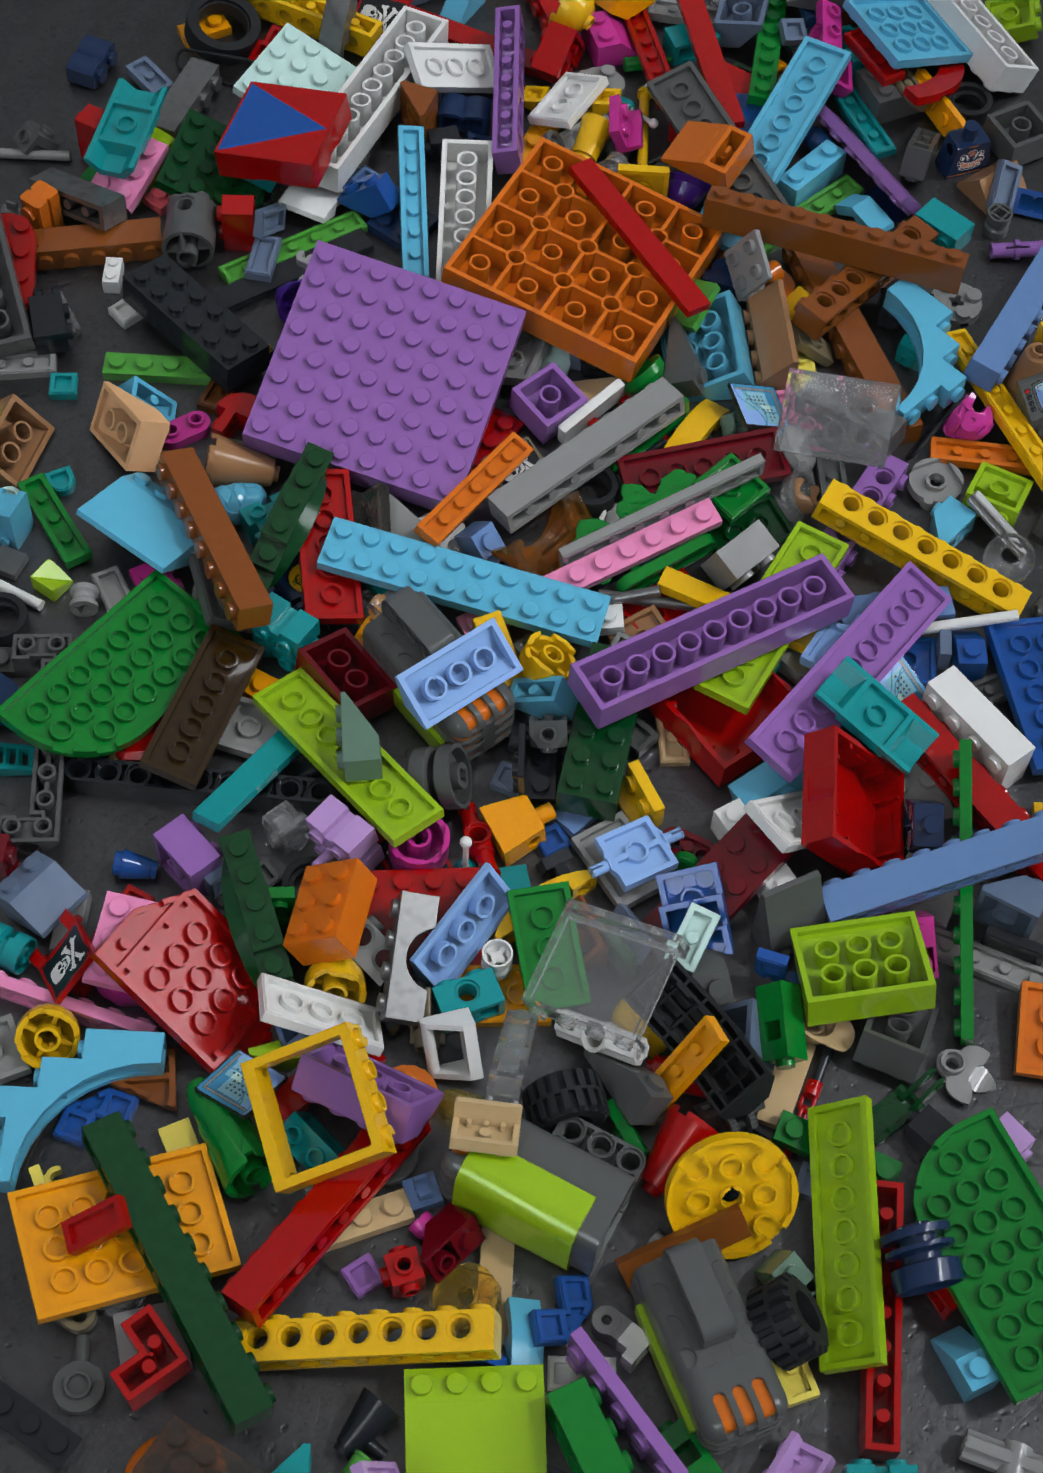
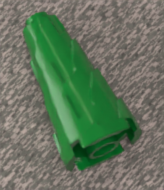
[185,1077,272,1199]

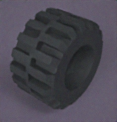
[521,1068,610,1139]
[746,1272,829,1371]

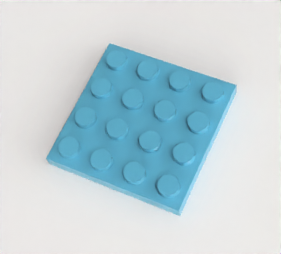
[842,0,973,69]

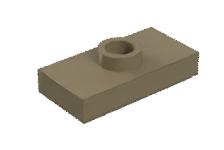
[792,324,834,368]

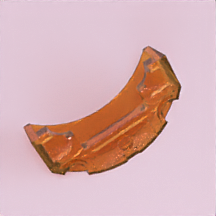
[491,491,591,576]

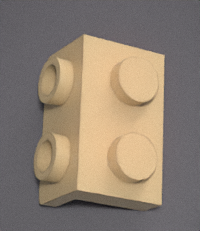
[449,1097,523,1157]

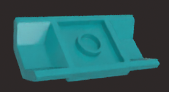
[84,78,168,179]
[814,656,940,775]

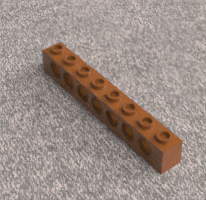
[791,215,939,341]

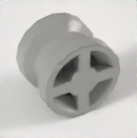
[69,582,99,617]

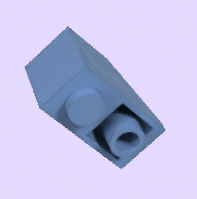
[454,521,518,569]

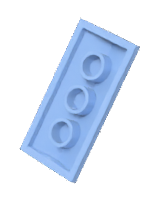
[394,617,524,730]
[409,862,510,988]

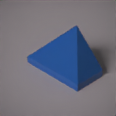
[1012,187,1043,220]

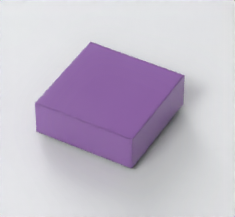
[340,1252,383,1301]

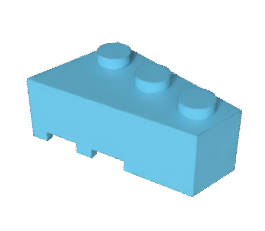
[0,488,35,550]

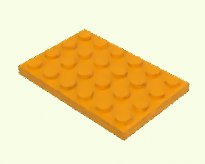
[7,1143,242,1325]

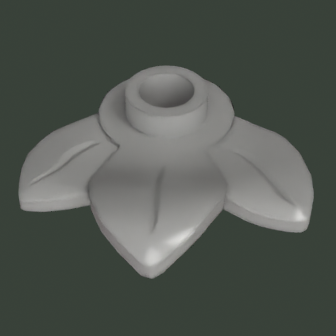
[936,1045,996,1105]

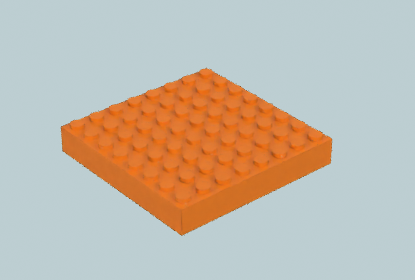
[441,137,725,383]

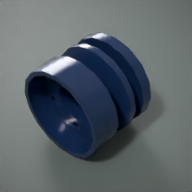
[880,1220,966,1298]

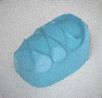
[214,483,267,525]

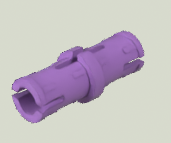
[989,239,1043,260]

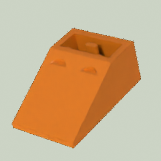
[661,121,754,189]

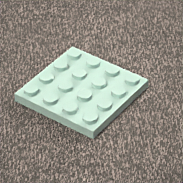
[232,23,357,98]

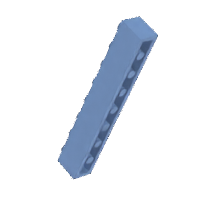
[963,245,1043,393]
[822,810,1043,923]

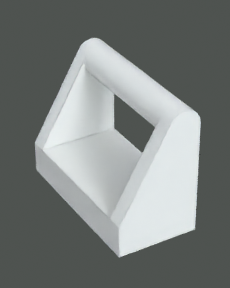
[419,1007,484,1081]

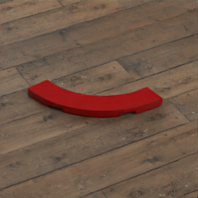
[903,63,964,106]

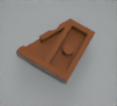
[110,1048,177,1111]

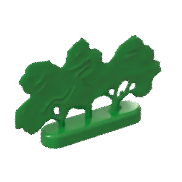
[572,469,721,592]

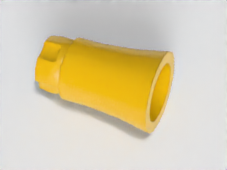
[571,113,610,162]

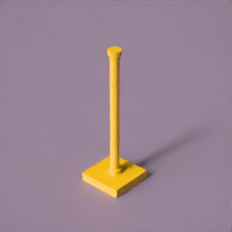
[617,86,670,197]

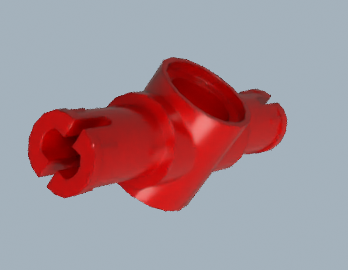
[457,802,501,876]

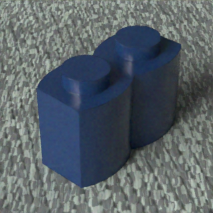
[66,34,118,89]
[437,93,491,135]

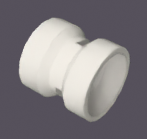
[481,939,513,981]

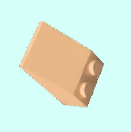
[90,381,170,472]

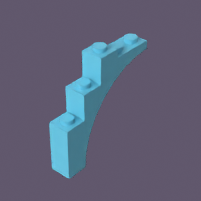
[883,280,967,425]
[0,1028,167,1193]

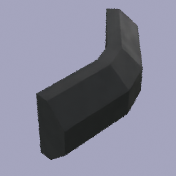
[625,956,775,1120]

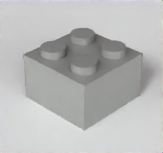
[701,519,780,591]

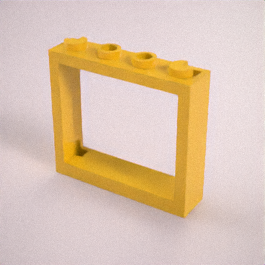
[240,1022,397,1194]

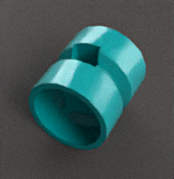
[0,921,37,975]

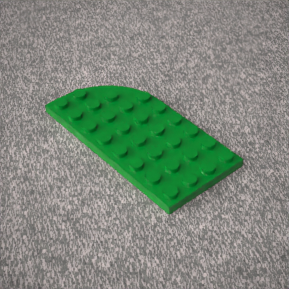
[0,570,244,758]
[912,1107,1043,1406]

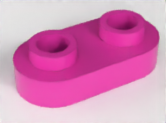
[163,411,211,450]

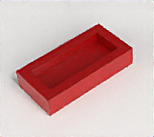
[61,1194,133,1256]

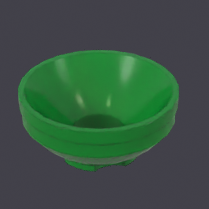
[622,354,664,394]

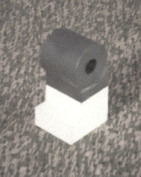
[591,1305,649,1374]

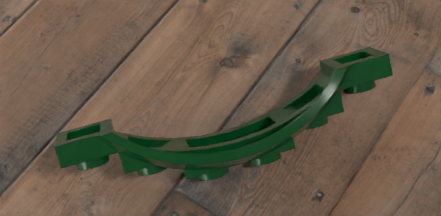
[250,442,334,592]
[218,829,295,990]

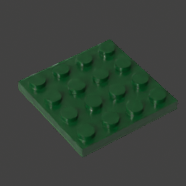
[154,108,267,210]

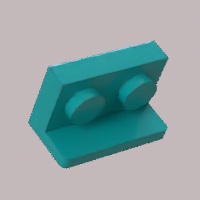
[283,1111,346,1170]

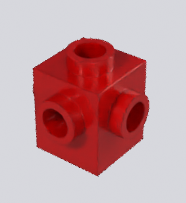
[379,1245,429,1299]

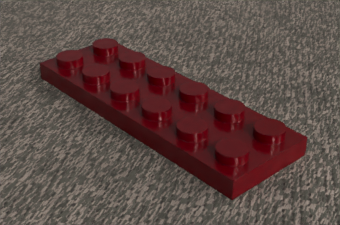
[616,426,792,494]
[641,813,796,961]

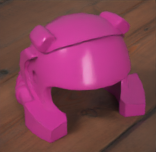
[942,392,994,441]

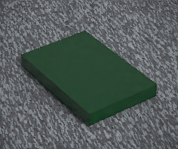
[704,494,793,554]

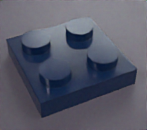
[366,202,439,251]

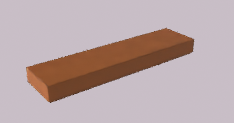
[615,1203,752,1292]

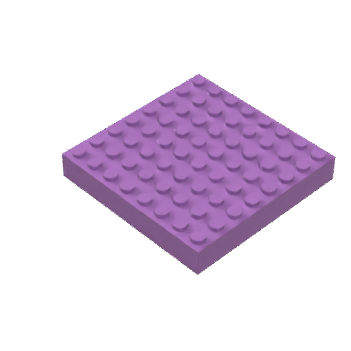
[242,240,526,510]

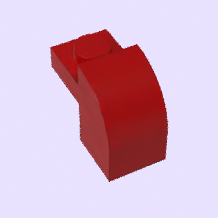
[211,393,257,444]

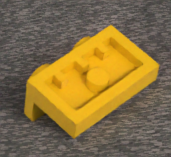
[618,759,665,827]

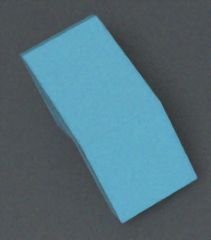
[835,194,895,232]

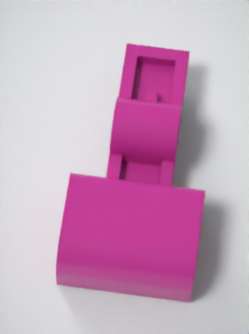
[809,0,853,98]

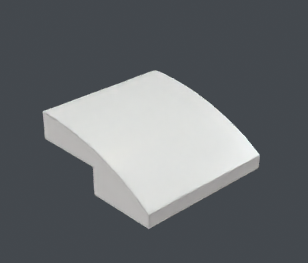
[278,185,344,223]

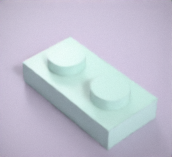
[664,902,721,974]

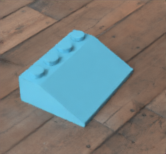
[660,289,756,402]
[76,472,195,573]

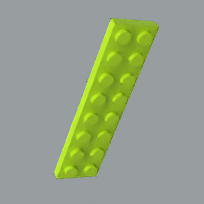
[694,520,849,715]
[252,667,444,848]
[808,1095,887,1375]

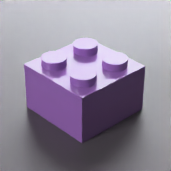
[508,362,589,444]
[153,813,223,897]

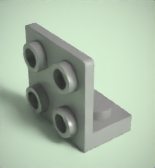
[724,230,772,301]

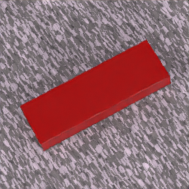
[842,27,905,87]

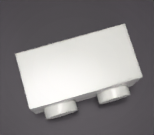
[102,257,124,294]

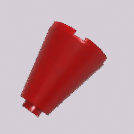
[641,1103,719,1199]

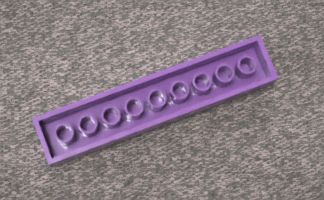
[567,553,855,729]

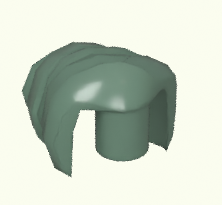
[720,411,749,436]

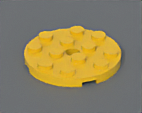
[664,1132,799,1259]

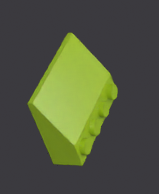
[790,910,937,1027]
[404,1364,547,1473]

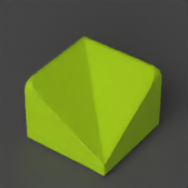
[30,559,74,602]

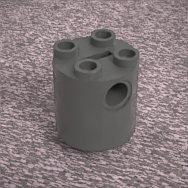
[162,191,218,268]

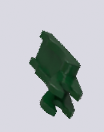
[872,1067,947,1146]

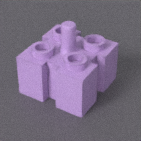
[305,794,385,870]

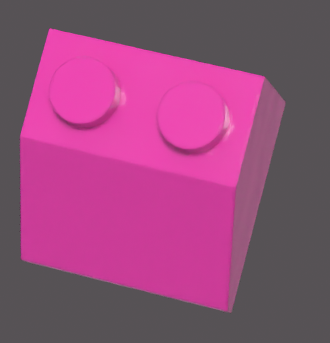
[581,10,637,67]

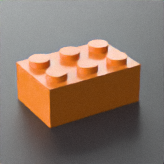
[283,858,378,966]

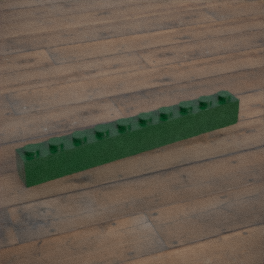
[82,1110,276,1436]

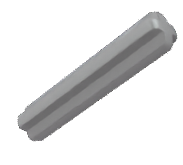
[967,491,1032,560]

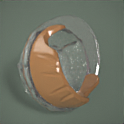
[779,461,820,517]

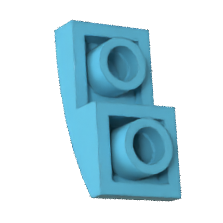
[504,1297,544,1365]

